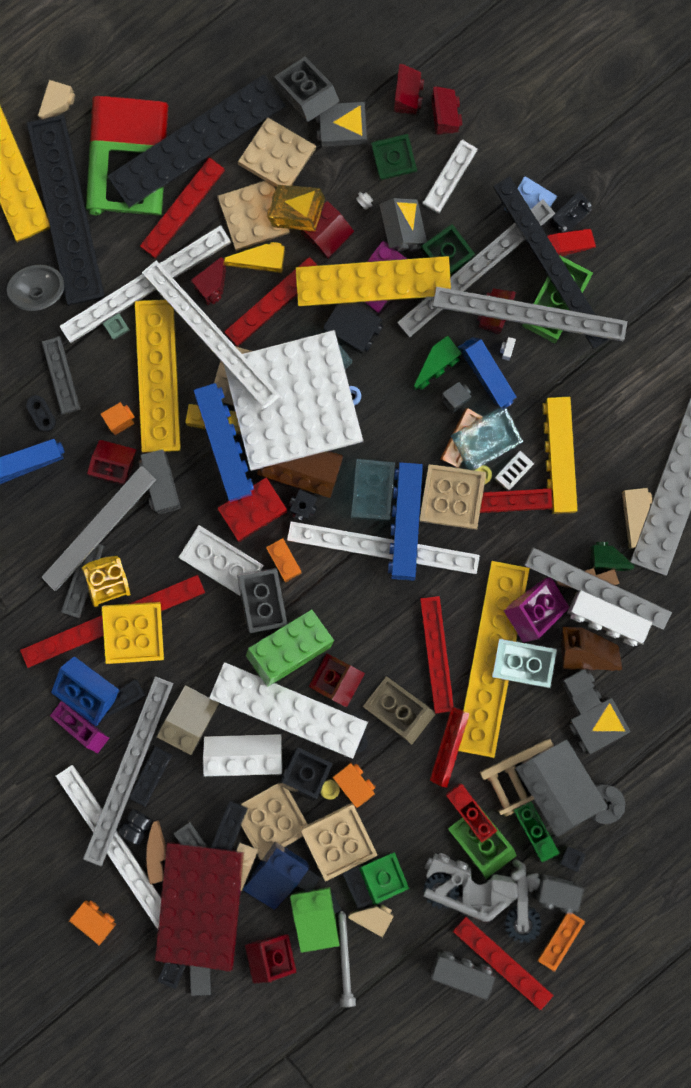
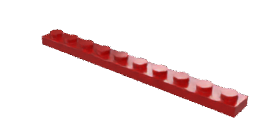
[20,575,205,668]

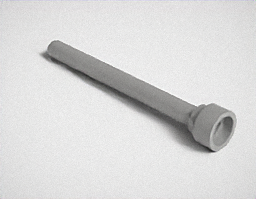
[338,911,356,1007]

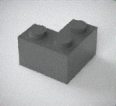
[560,669,602,715]

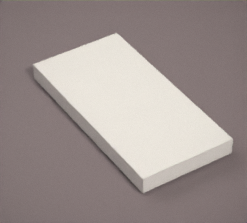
[178,525,264,595]

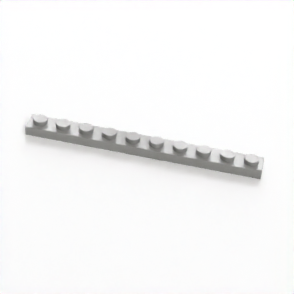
[397,199,555,338]
[433,287,628,341]
[84,676,173,866]

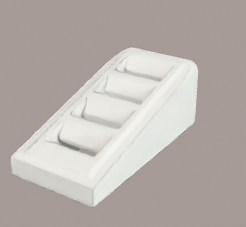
[494,451,534,491]

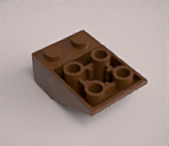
[561,627,622,671]

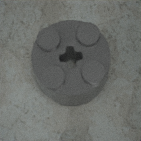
[591,784,625,824]

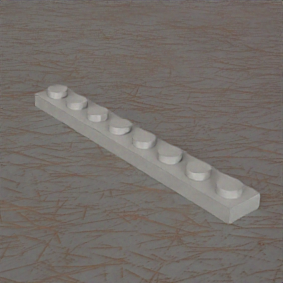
[524,547,672,630]

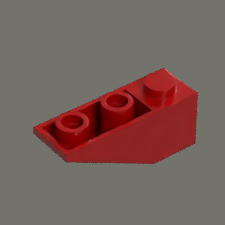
[445,783,497,842]

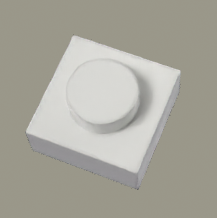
[500,337,516,361]

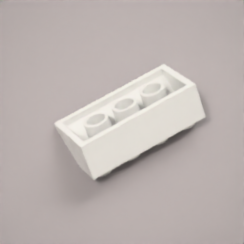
[203,734,282,776]

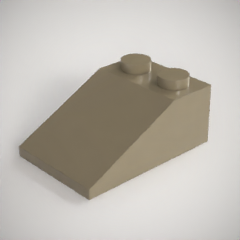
[363,676,436,745]
[157,685,219,755]

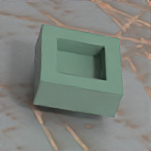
[103,313,129,340]

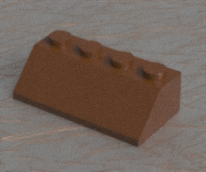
[257,451,343,498]

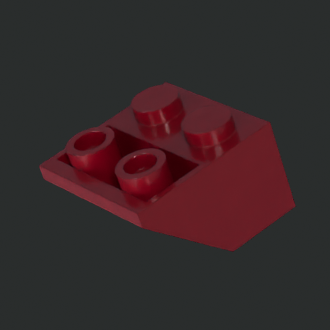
[87,440,137,485]

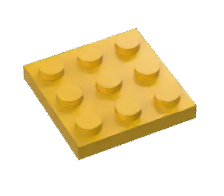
[102,602,164,664]

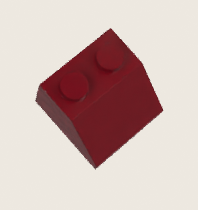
[394,64,424,115]
[431,87,462,135]
[301,201,354,258]
[191,257,226,305]
[477,288,516,335]
[309,653,365,708]
[245,934,296,983]

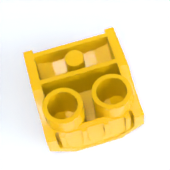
[82,556,131,607]

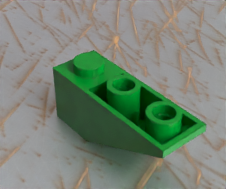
[414,336,462,391]
[514,801,559,863]

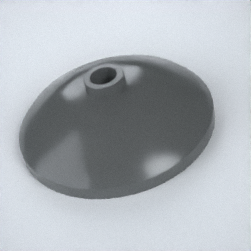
[7,265,64,311]

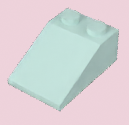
[493,639,557,688]

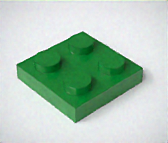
[359,853,409,904]

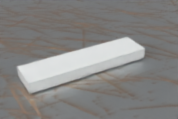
[423,139,477,214]

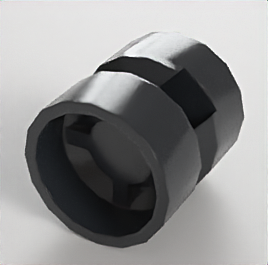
[118,809,153,845]

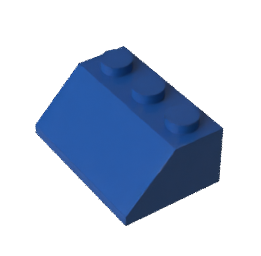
[51,656,119,726]

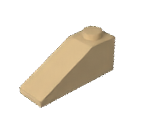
[622,488,652,549]

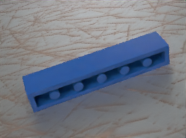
[194,383,254,502]
[388,463,423,581]

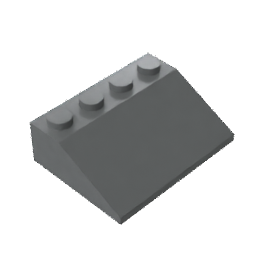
[516,740,608,837]

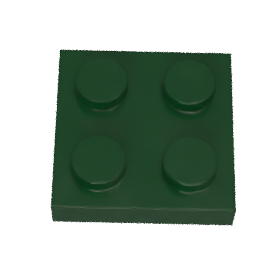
[371,134,417,181]

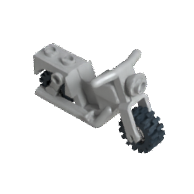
[423,853,541,943]

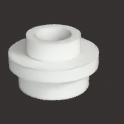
[356,192,373,210]

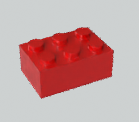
[218,478,288,542]

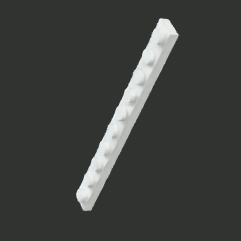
[60,225,231,343]
[142,260,279,409]
[287,522,480,574]
[56,765,162,929]

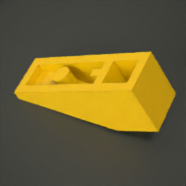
[225,242,285,273]

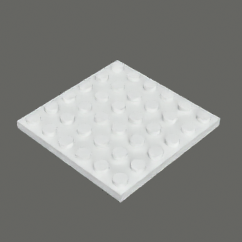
[224,330,363,471]

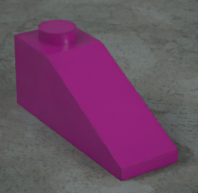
[50,701,109,754]

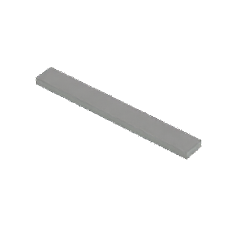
[42,466,156,591]

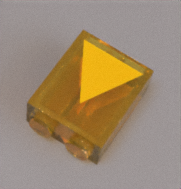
[267,185,325,231]

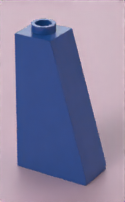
[457,337,517,408]
[0,439,65,484]

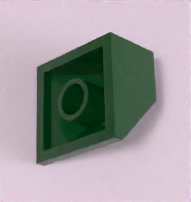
[590,542,634,571]

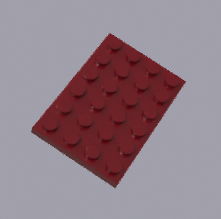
[155,843,244,971]

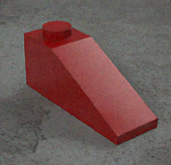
[547,229,596,256]

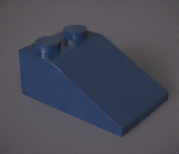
[242,841,309,910]

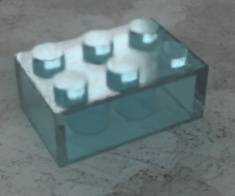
[451,408,523,470]
[351,459,395,522]

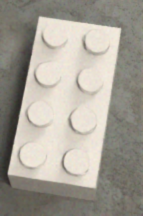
[567,591,652,647]

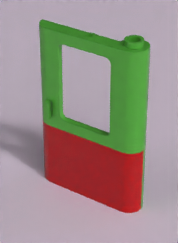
[86,96,168,216]

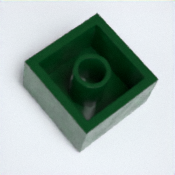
[421,224,475,276]

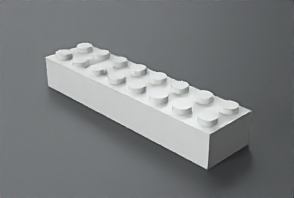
[209,662,368,758]

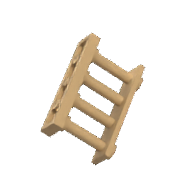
[479,739,553,816]

